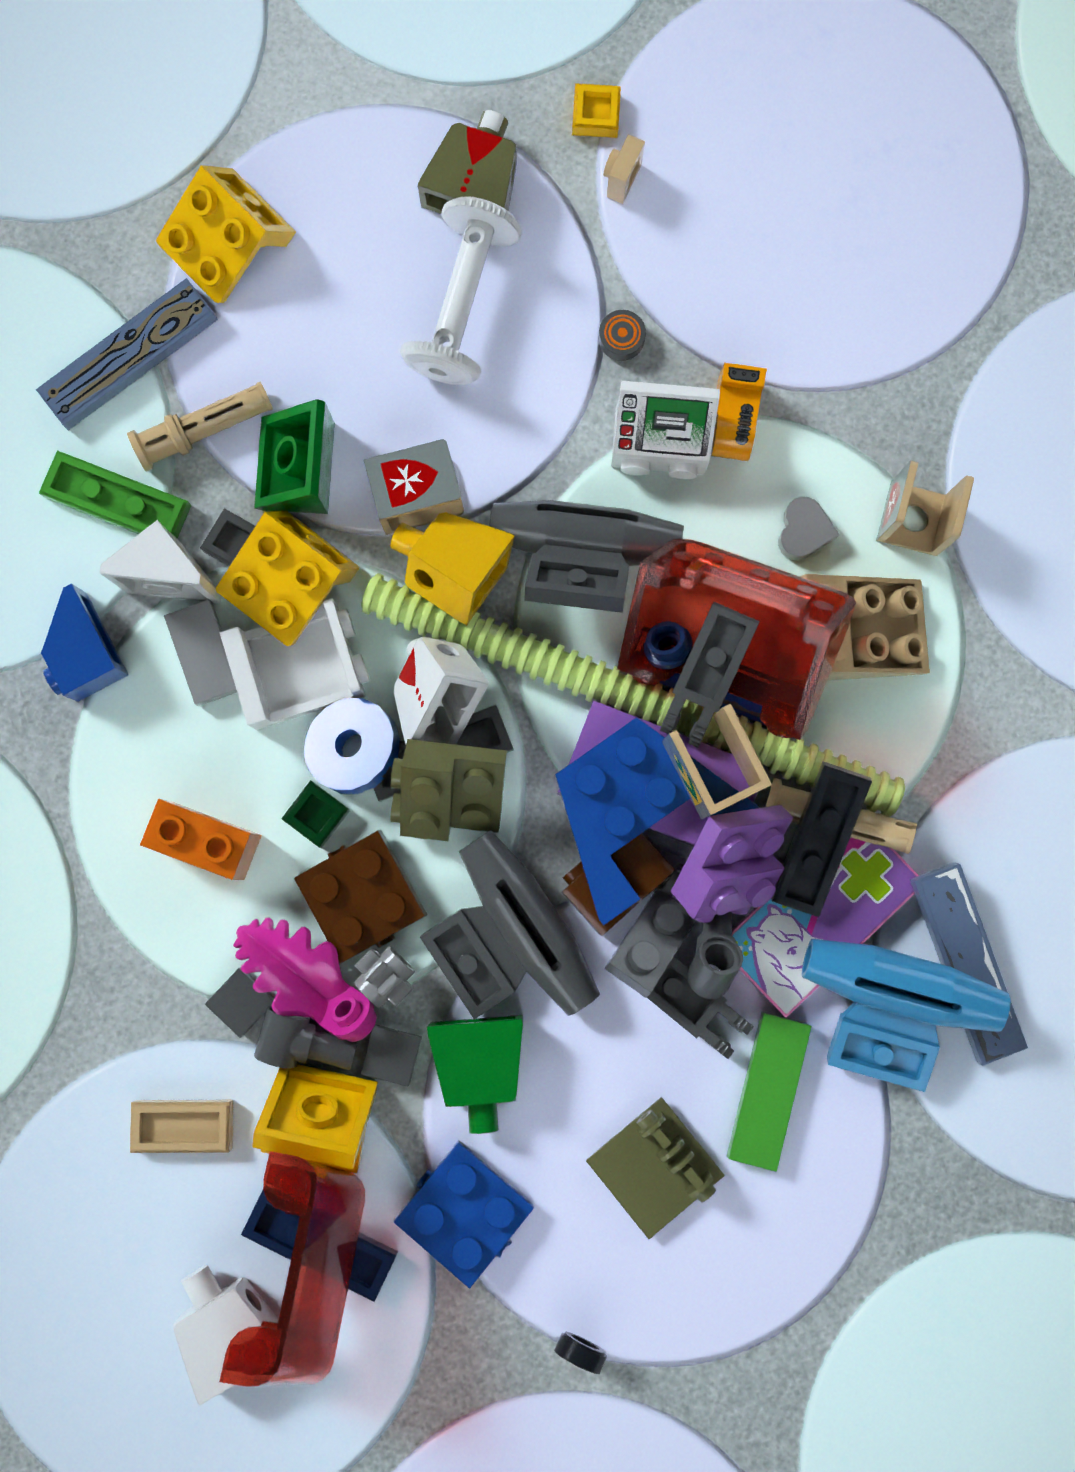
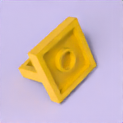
[252,1064,378,1173]

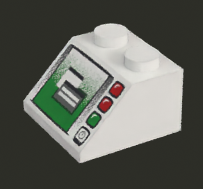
[611,380,720,479]

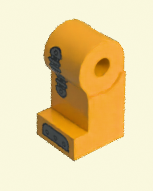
[711,362,767,461]

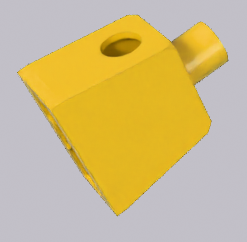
[390,512,515,625]

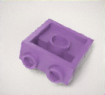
[671,805,793,923]

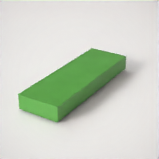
[39,450,192,539]
[726,1012,812,1172]

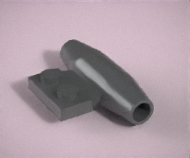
[489,500,684,613]
[420,830,600,1020]

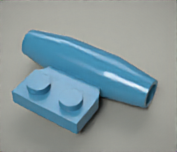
[802,939,1011,1092]

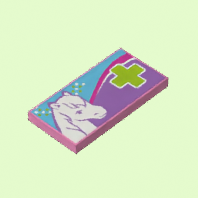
[732,837,919,1018]

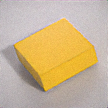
[572,83,621,138]

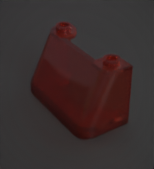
[617,539,856,740]
[219,1151,365,1387]

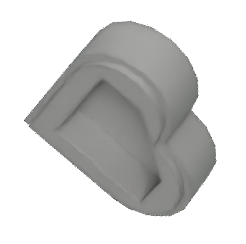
[778,496,840,560]

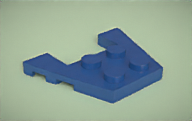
[555,717,760,926]

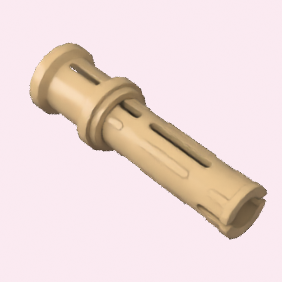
[127,381,273,472]
[766,778,917,854]

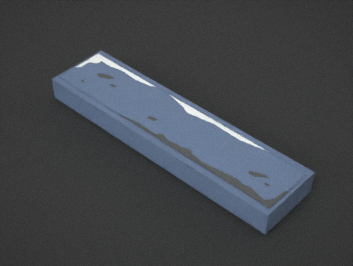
[910,862,1028,1066]

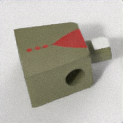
[417,110,517,214]

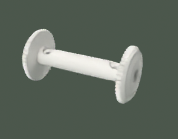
[400,197,522,385]

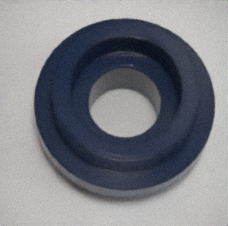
[644,621,694,669]

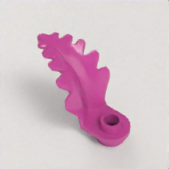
[233,917,377,1042]

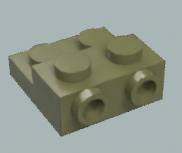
[390,739,507,841]

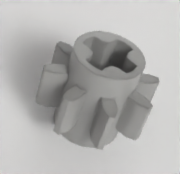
[354,946,415,1008]

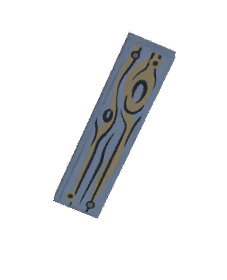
[35,278,218,431]

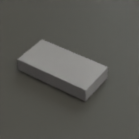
[164,599,237,707]

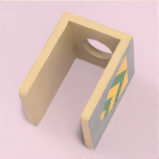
[662,704,772,820]

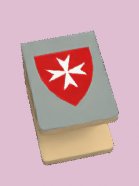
[363,439,464,535]
[876,461,974,556]

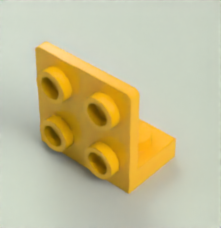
[156,165,296,303]
[216,511,360,646]

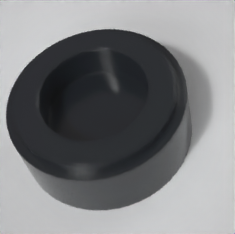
[554,1331,607,1374]

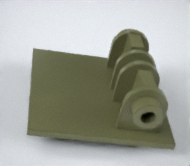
[586,1097,725,1240]

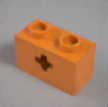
[140,799,262,880]

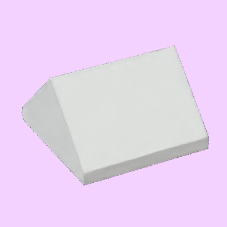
[99,520,222,603]

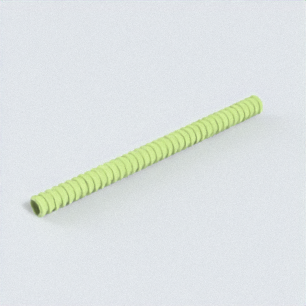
[361,573,905,817]

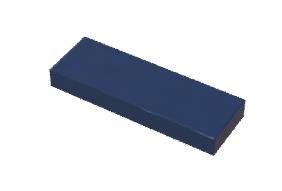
[241,1185,398,1302]

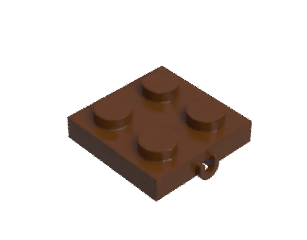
[294,830,428,964]

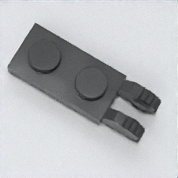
[660,602,760,748]
[604,862,696,998]
[646,957,754,1059]

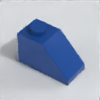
[41,583,129,702]

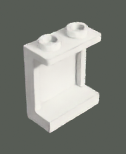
[219,599,370,730]

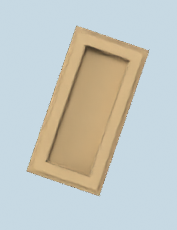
[130,1099,233,1153]

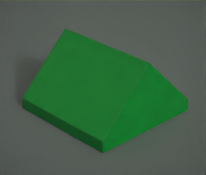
[254,399,335,514]

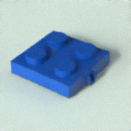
[393,1141,534,1289]

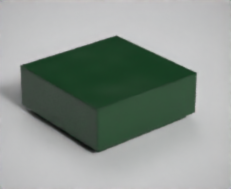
[281,780,350,848]

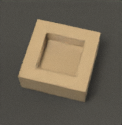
[603,134,645,204]

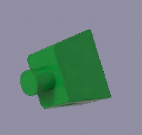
[427,1014,523,1134]

